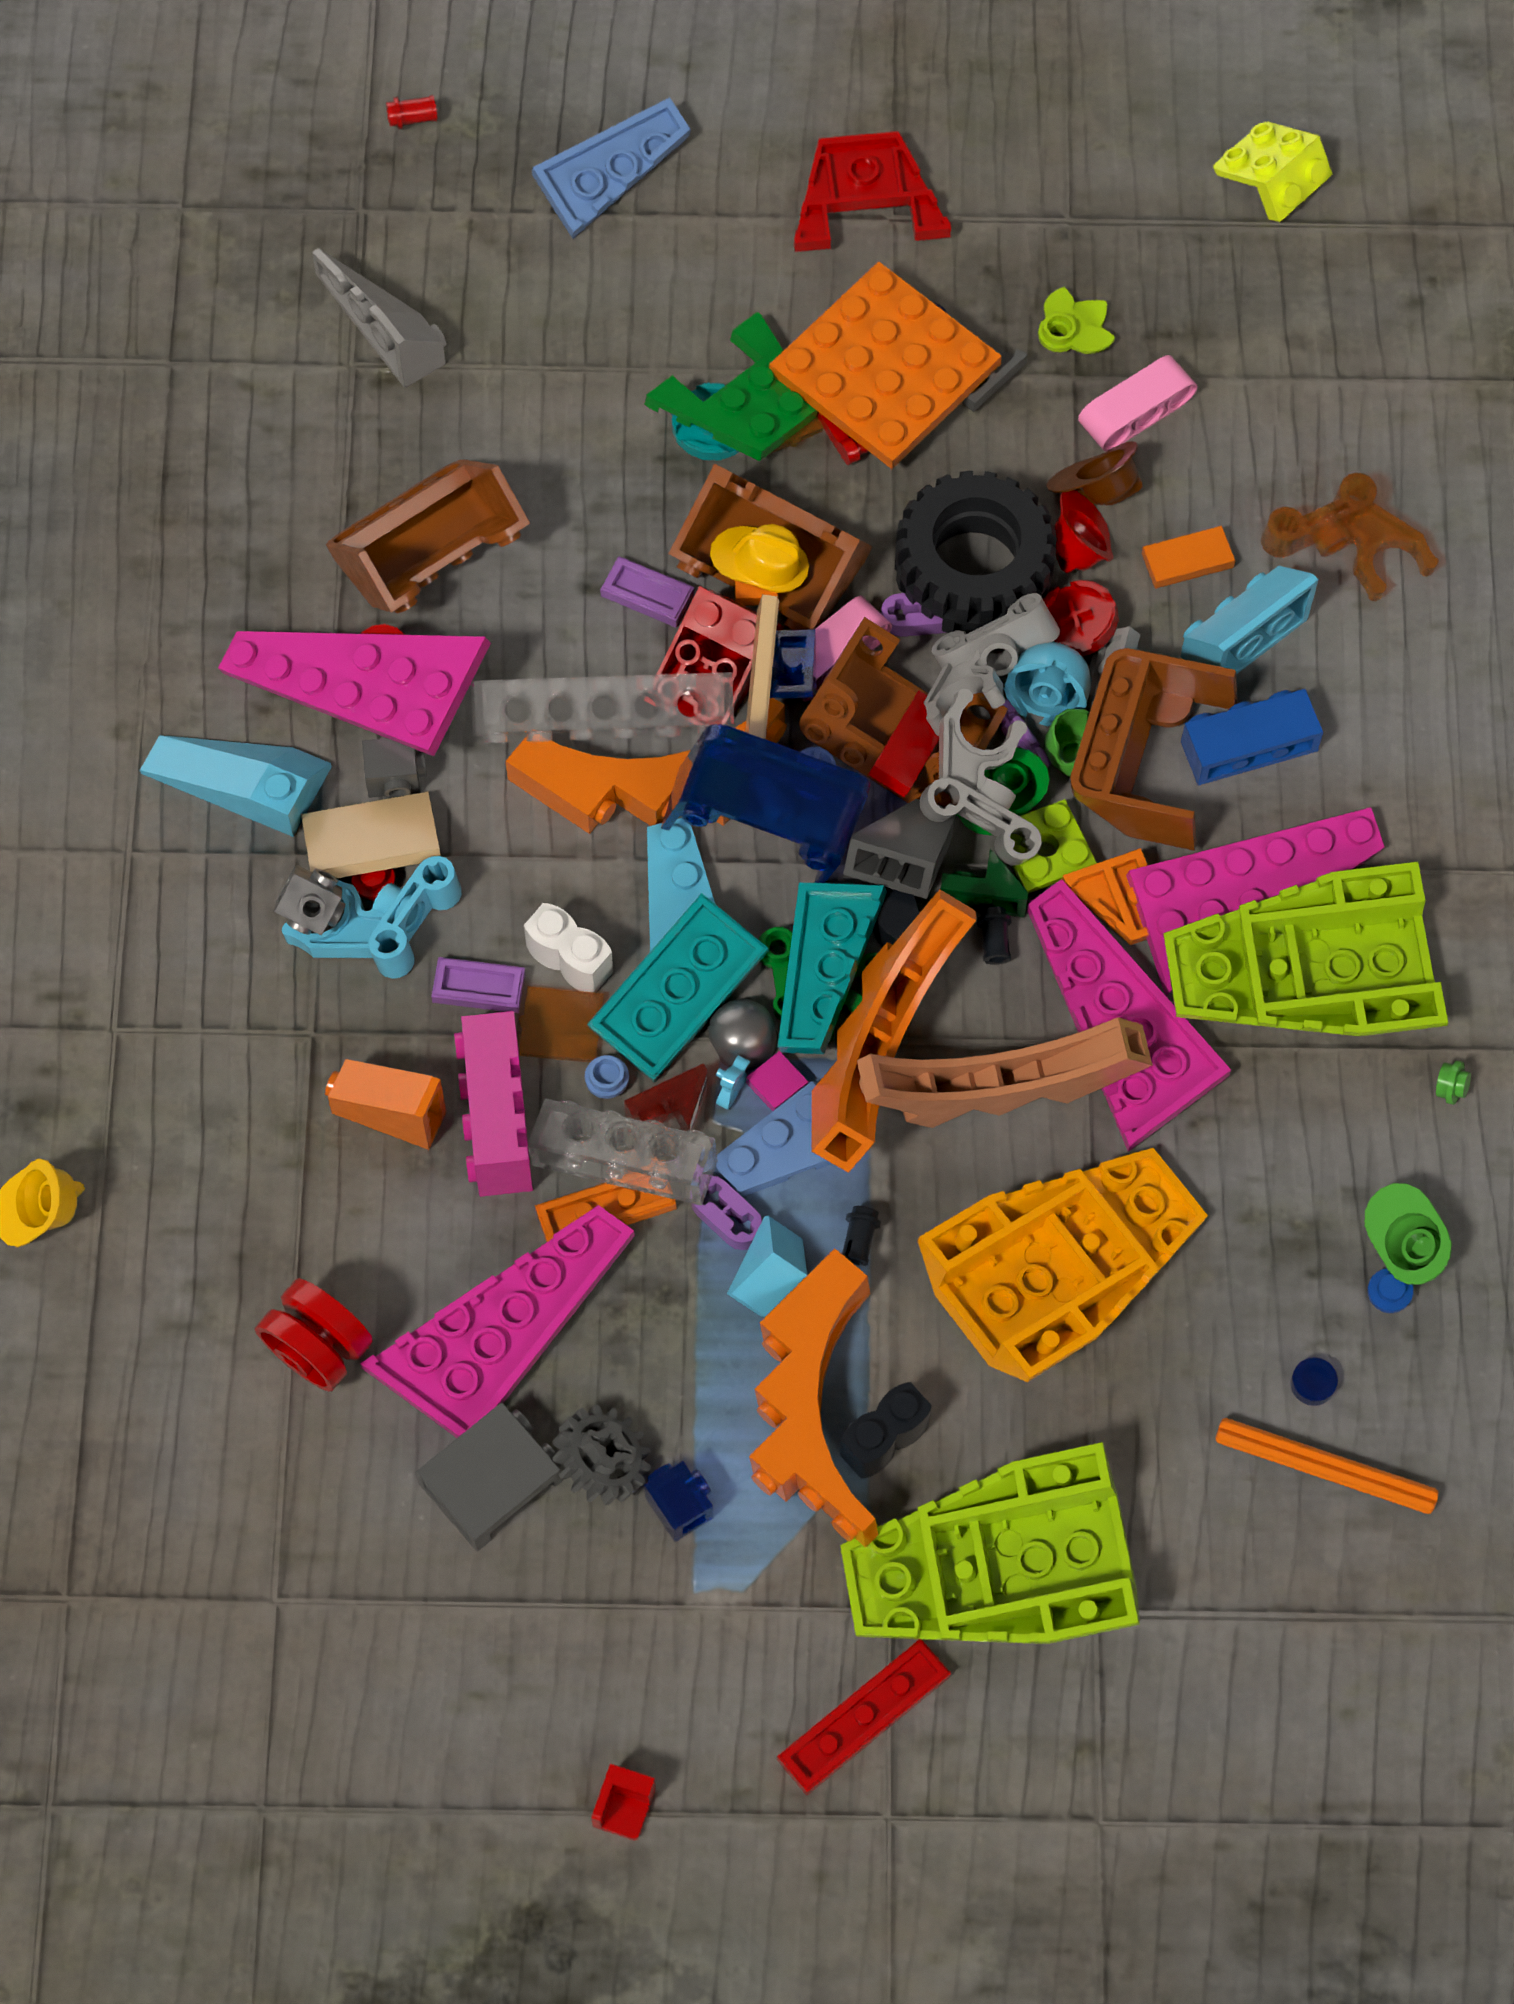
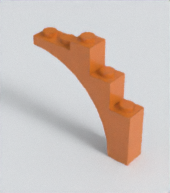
[506,696,787,834]
[812,889,976,1173]
[749,1248,878,1548]

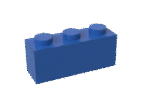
[1181,689,1323,786]

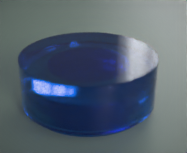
[1290,1357,1338,1406]

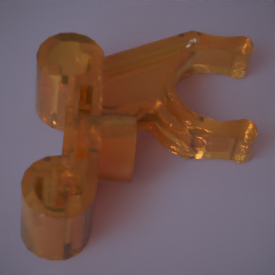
[1261,472,1439,601]

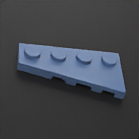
[532,97,690,239]

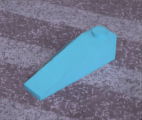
[140,735,332,837]

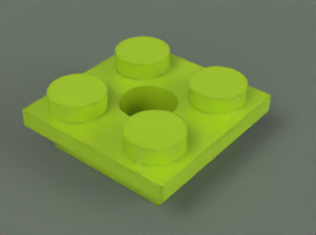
[1010,799,1097,894]

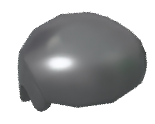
[708,998,777,1070]

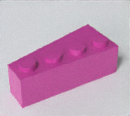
[454,1011,533,1197]

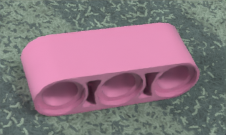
[1078,355,1197,452]
[774,596,892,702]

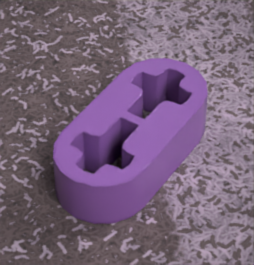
[881,593,946,637]
[690,1175,762,1250]

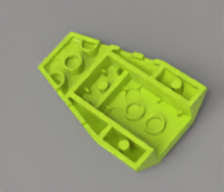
[1163,862,1448,1036]
[840,1442,1140,1644]

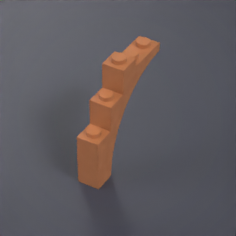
[857,1017,1153,1128]

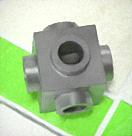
[274,864,346,936]

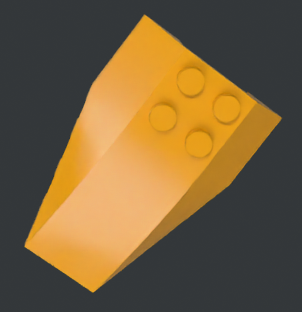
[917,1148,1208,1382]

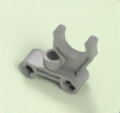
[924,593,1060,736]
[919,689,1042,866]

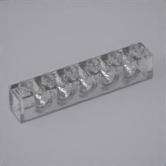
[471,672,734,744]

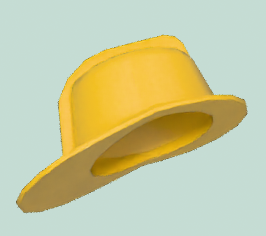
[710,524,809,593]
[0,1158,85,1247]

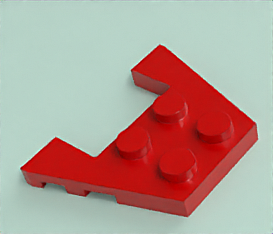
[794,131,951,252]

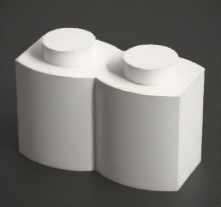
[524,903,613,995]

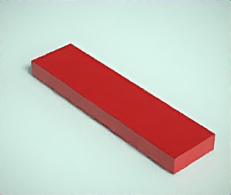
[777,1639,951,1796]

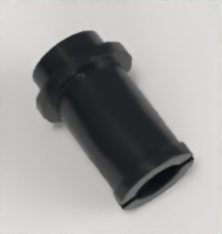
[977,906,1011,965]
[841,1206,881,1266]

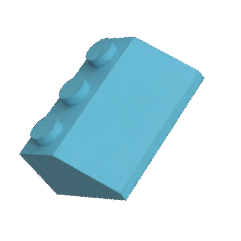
[1181,566,1319,674]

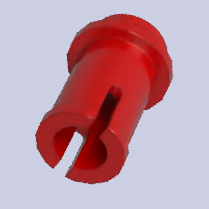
[386,95,437,129]

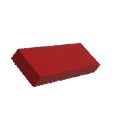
[868,690,939,798]

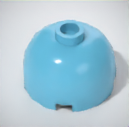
[1004,642,1092,726]

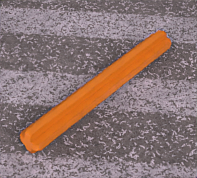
[1216,1418,1439,1514]

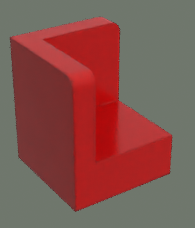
[591,1763,656,1841]

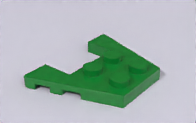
[645,311,818,461]

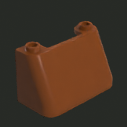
[668,464,873,636]

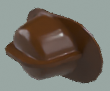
[1047,441,1143,506]

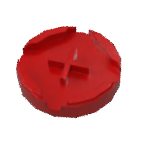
[1043,580,1119,657]

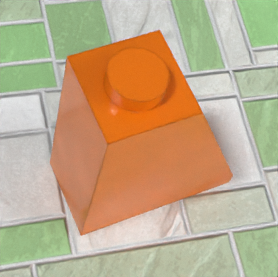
[325,1059,447,1150]

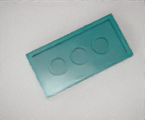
[587,893,769,1083]

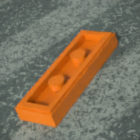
[535,1165,676,1243]

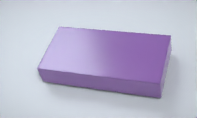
[600,556,694,628]
[431,957,525,1013]

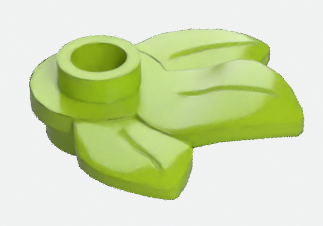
[1038,287,1115,354]

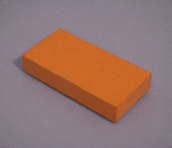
[1141,526,1235,589]

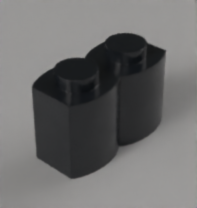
[840,1382,932,1479]

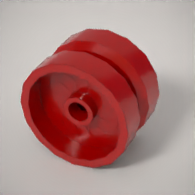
[254,1278,373,1392]

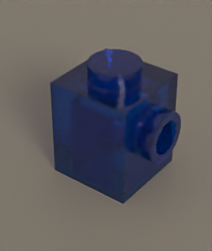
[644,1461,714,1542]

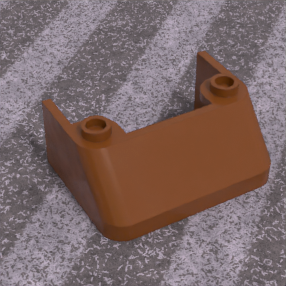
[1070,648,1237,851]

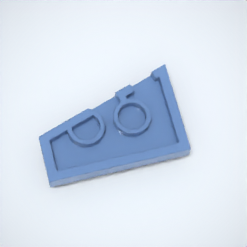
[710,1081,869,1197]

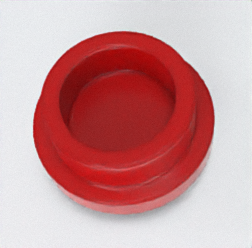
[352,869,395,901]

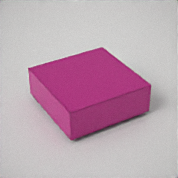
[746,1051,808,1111]

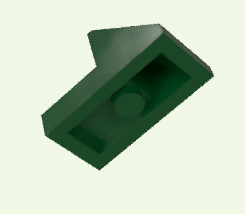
[940,849,1028,918]

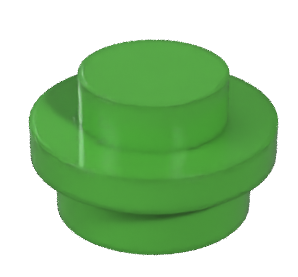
[1436,1060,1471,1105]

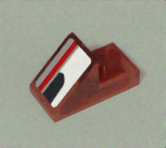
[624,1063,708,1141]

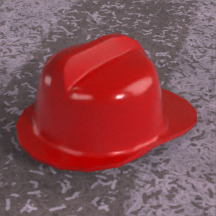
[1054,490,1114,573]

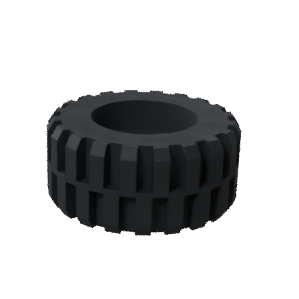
[895,470,1057,634]

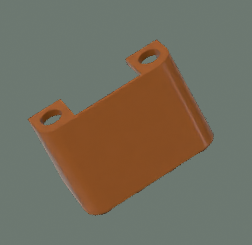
[799,617,1008,807]

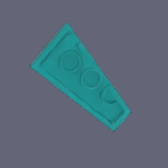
[778,882,887,1054]

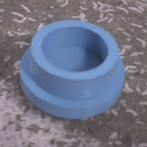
[585,1055,629,1099]

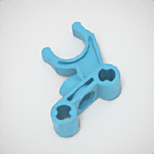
[282,856,462,979]

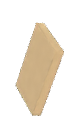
[301,792,441,879]

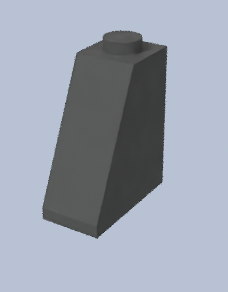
[843,799,957,899]

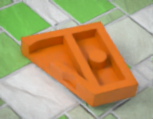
[1062,848,1148,945]

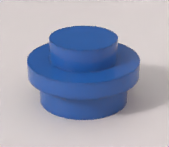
[1367,1268,1413,1313]

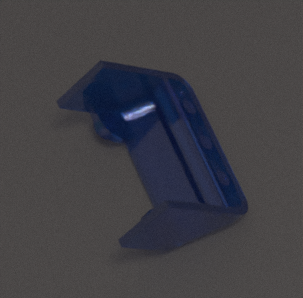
[661,724,870,883]

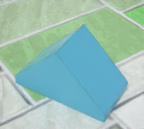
[727,1216,807,1317]

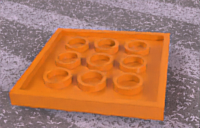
[769,261,1002,469]

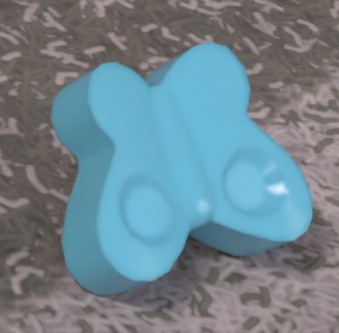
[715,1055,751,1110]

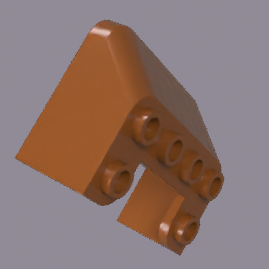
[326,459,530,614]

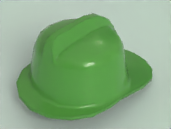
[1365,1183,1452,1285]

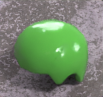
[1044,709,1089,777]

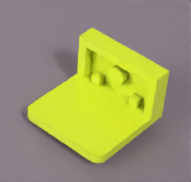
[1213,122,1333,222]

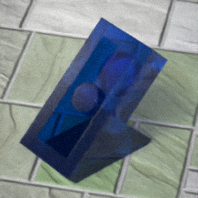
[770,629,817,699]

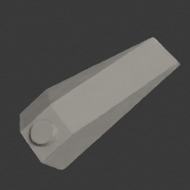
[312,248,447,388]

